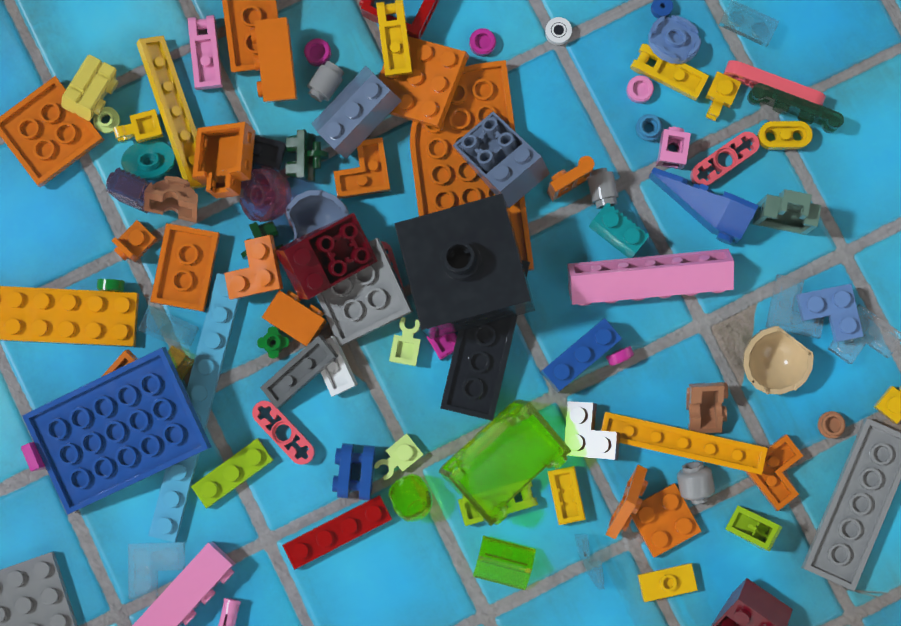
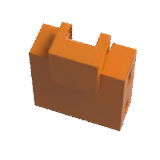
[192,122,255,199]

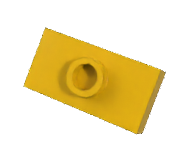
[547,466,586,525]
[637,563,698,602]

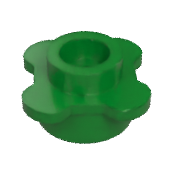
[257,326,290,359]

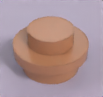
[817,411,845,438]

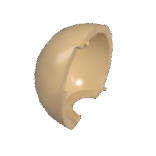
[743,326,814,394]

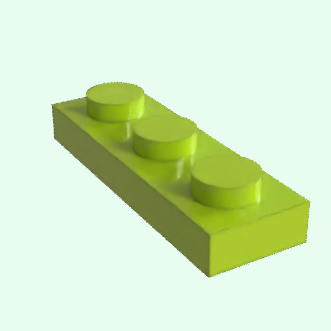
[191,438,274,509]

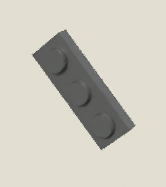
[260,335,338,409]

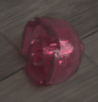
[240,168,292,222]

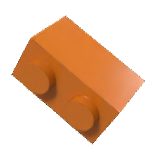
[262,290,327,346]

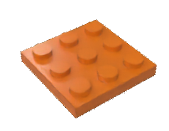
[378,36,469,129]
[0,76,104,188]

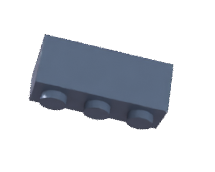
[311,66,402,159]

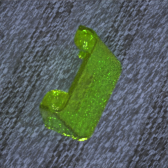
[439,399,572,526]

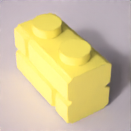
[61,55,118,121]

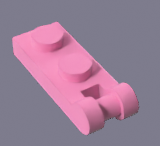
[188,15,223,90]

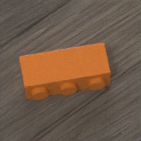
[250,17,298,103]

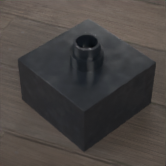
[394,194,535,339]

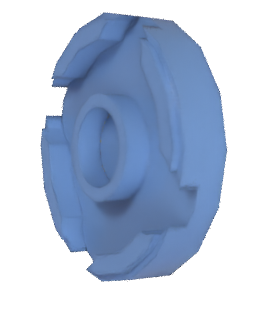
[648,15,701,64]

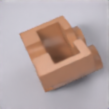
[144,176,198,223]
[686,382,728,433]

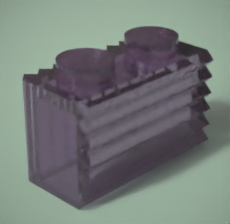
[106,167,150,213]

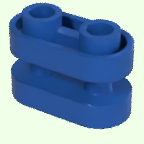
[332,443,375,500]

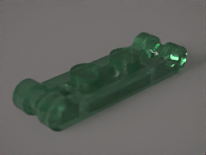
[747,83,844,133]

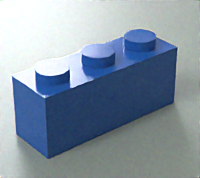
[540,318,622,393]

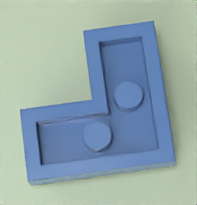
[796,283,863,343]

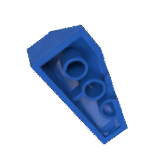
[649,167,759,244]

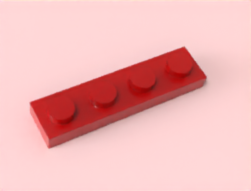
[282,495,392,570]

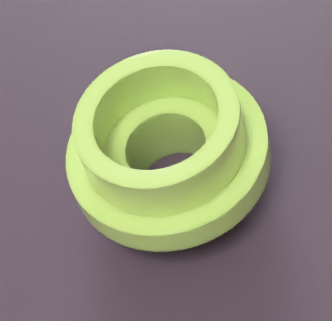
[93,107,120,134]

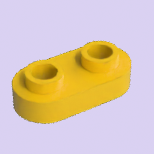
[757,121,813,150]

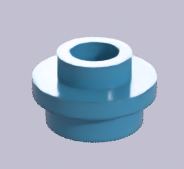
[636,114,663,141]

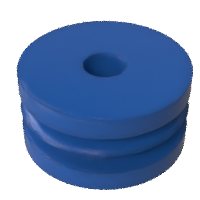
[651,0,673,19]

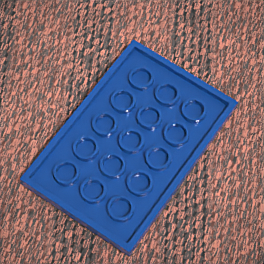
[22,347,212,515]

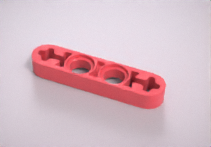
[724,60,826,110]

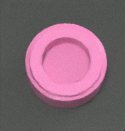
[626,75,654,104]

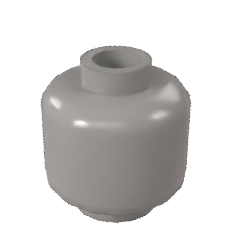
[677,461,715,504]

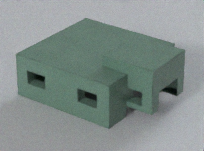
[753,189,821,235]

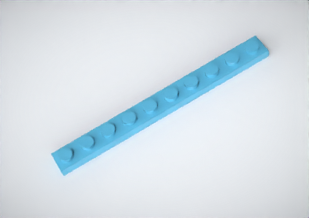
[148,273,240,543]

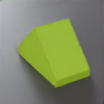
[725,506,782,552]

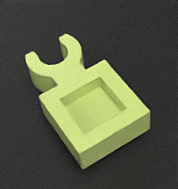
[389,317,421,367]
[374,434,424,480]

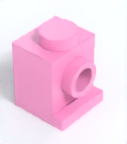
[656,127,691,170]

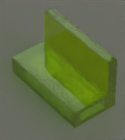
[473,535,536,590]

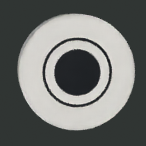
[545,17,572,45]

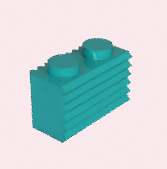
[589,203,649,258]

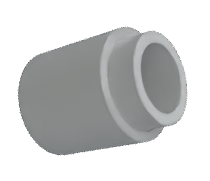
[307,61,344,102]
[587,168,619,209]

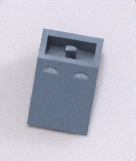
[453,111,550,208]

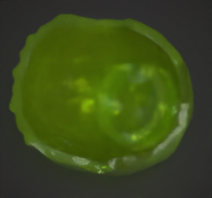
[388,474,433,522]

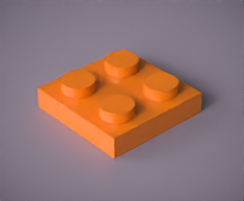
[630,483,702,558]

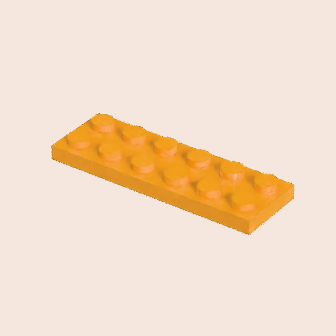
[0,286,139,347]

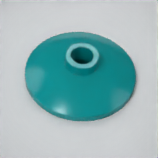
[121,140,175,181]

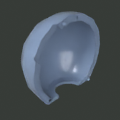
[286,190,349,241]

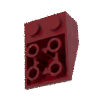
[275,213,378,300]

